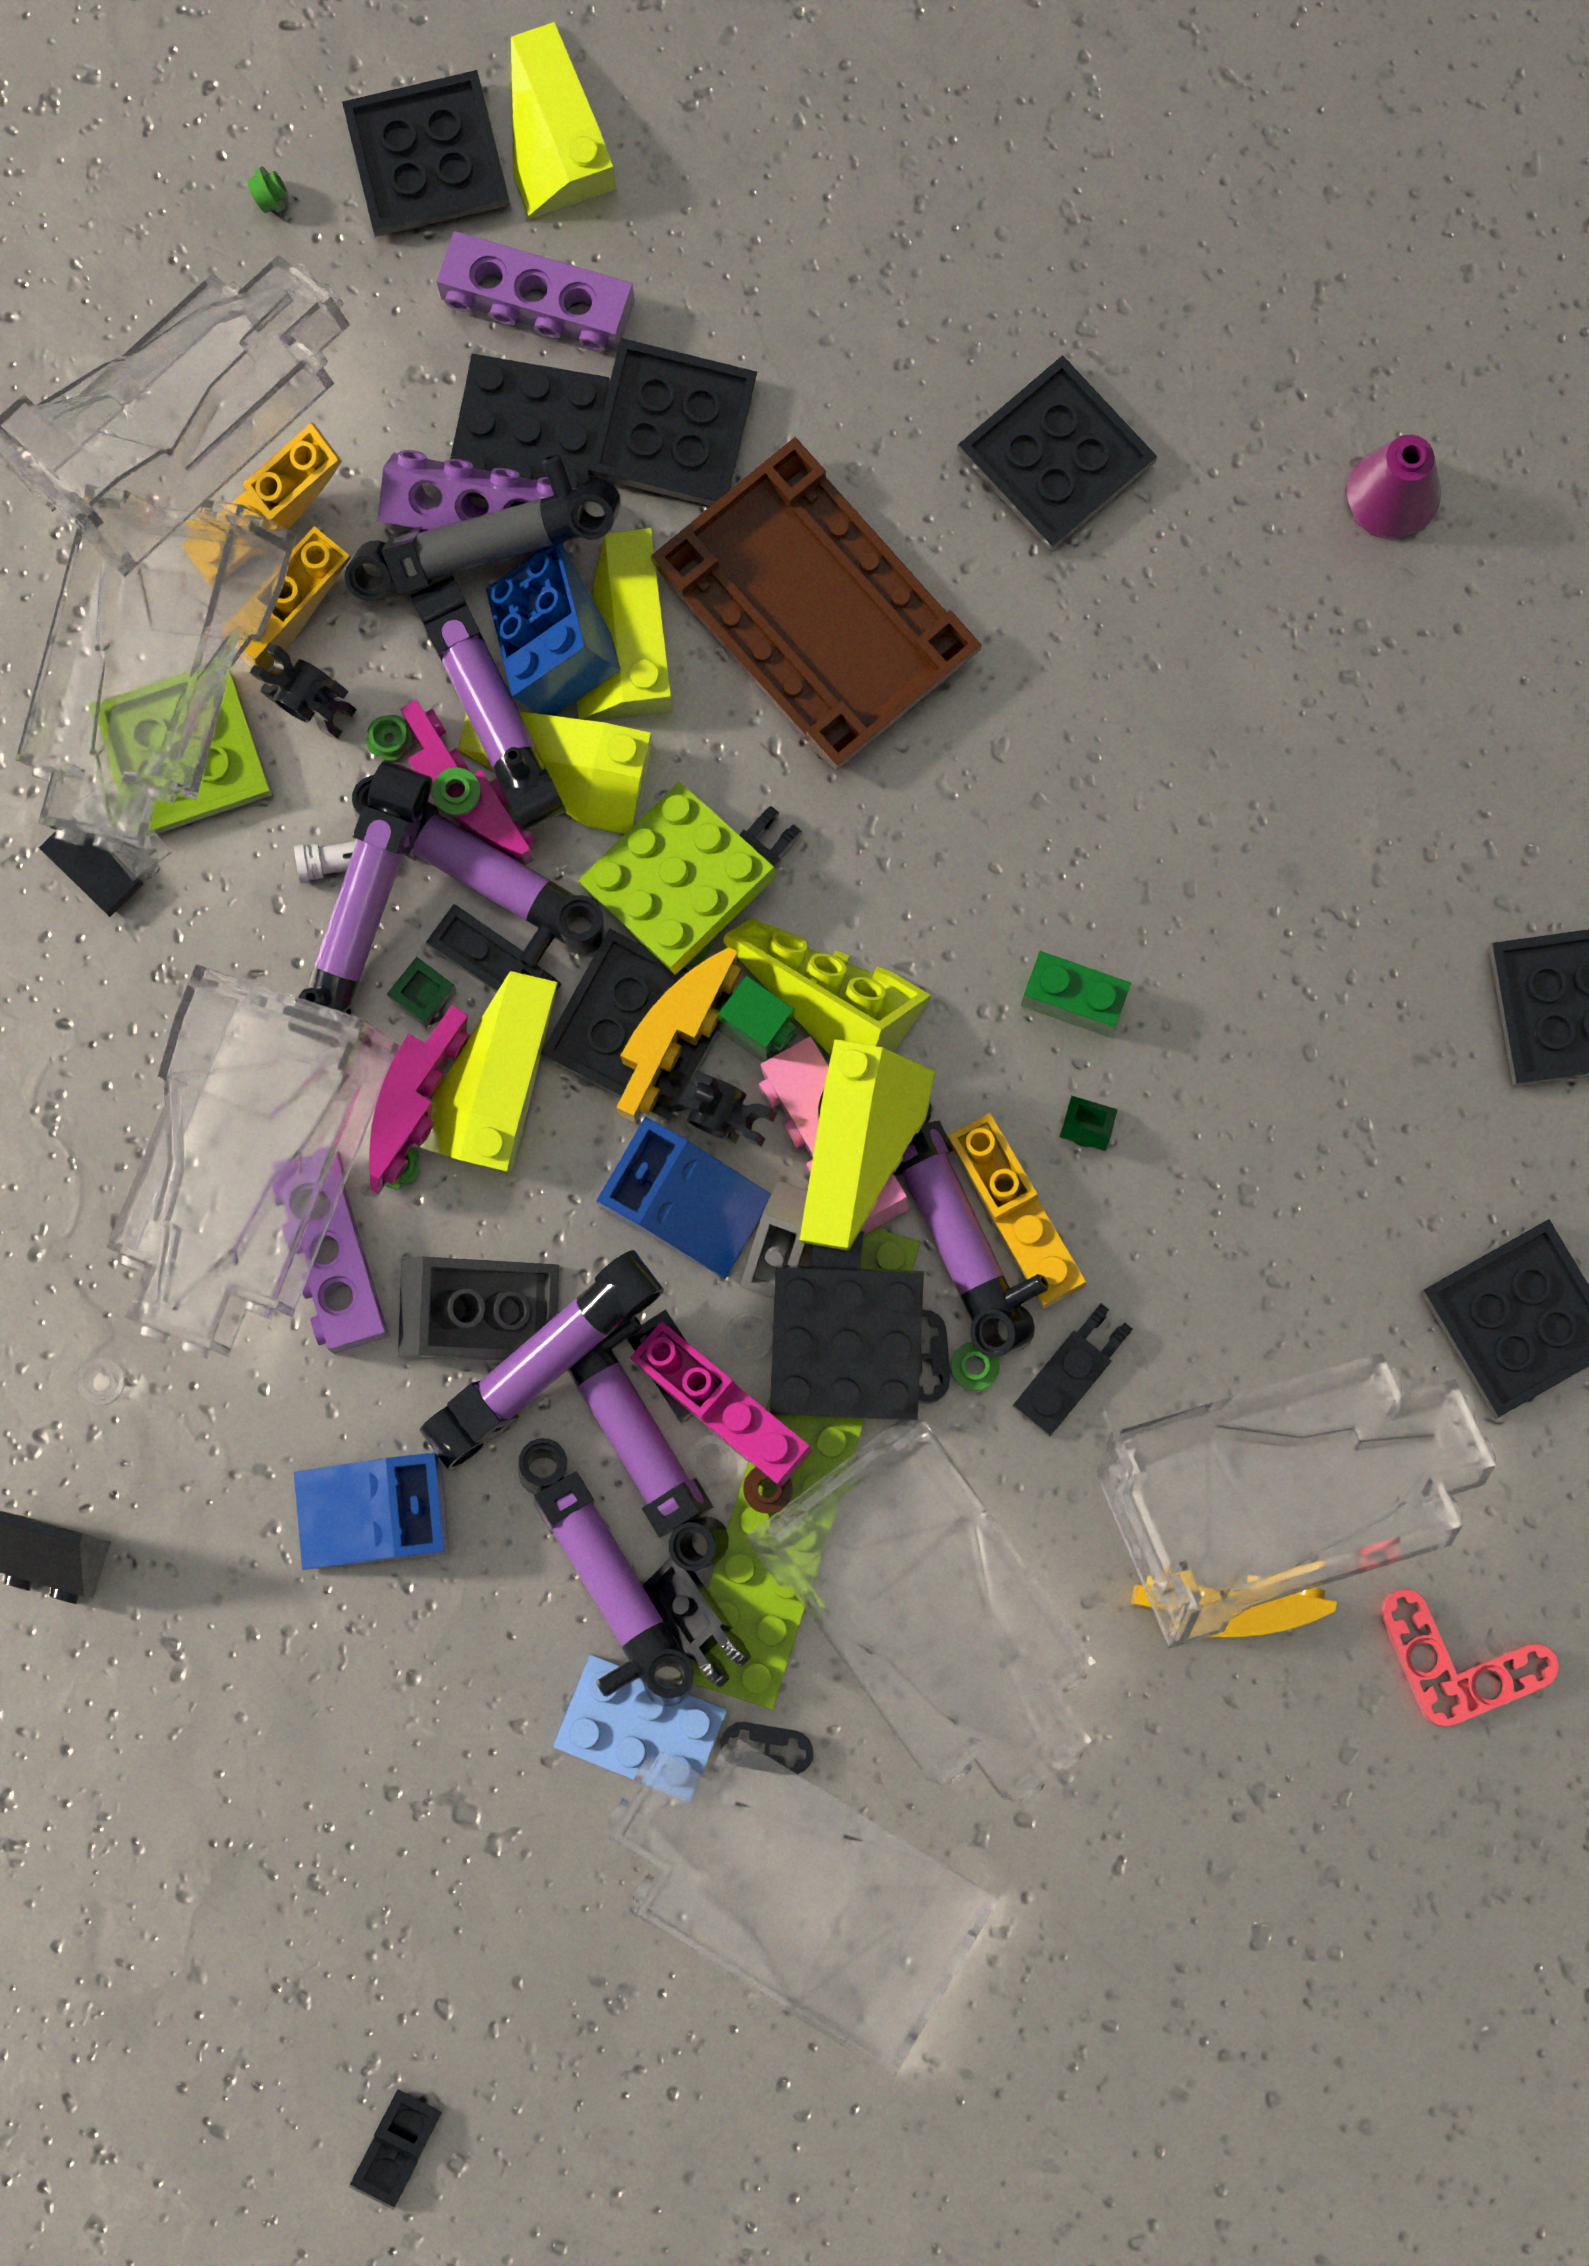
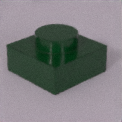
[387,956,456,1026]
[1059,1095,1118,1151]

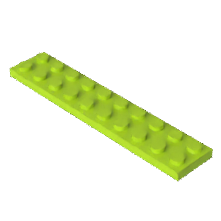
[679,1228,921,1710]

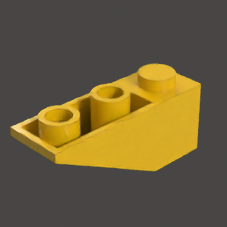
[219,526,351,671]

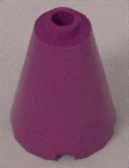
[1346,435,1441,540]

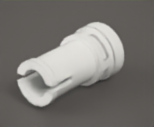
[294,839,357,883]

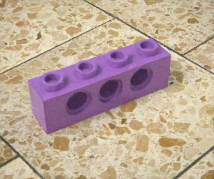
[437,231,635,351]
[377,450,578,552]
[269,1147,390,1354]

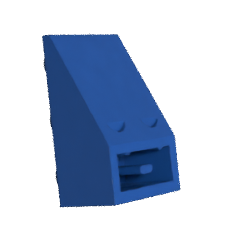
[486,543,621,716]
[596,1116,771,1279]
[294,1453,450,1570]

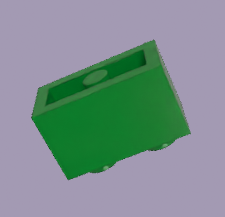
[1021,951,1131,1038]
[718,975,797,1062]

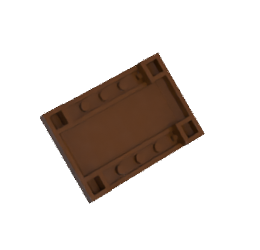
[651,437,982,770]

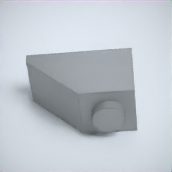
[740,1180,807,1298]

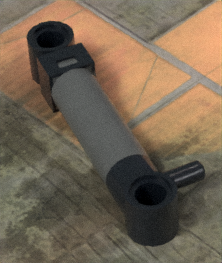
[344,454,621,601]

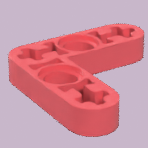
[1380,1589,1559,1727]

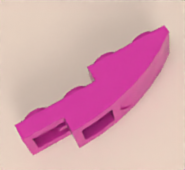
[400,699,535,865]
[369,1005,470,1195]
[630,1321,813,1488]

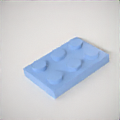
[553,1654,728,1803]

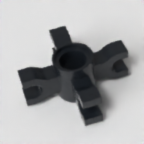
[249,643,357,739]
[656,1069,777,1147]

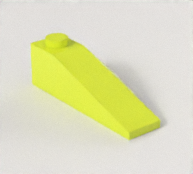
[511,22,616,219]
[576,528,673,721]
[458,711,653,836]
[723,918,931,1054]
[420,971,558,1171]
[799,1039,935,1251]

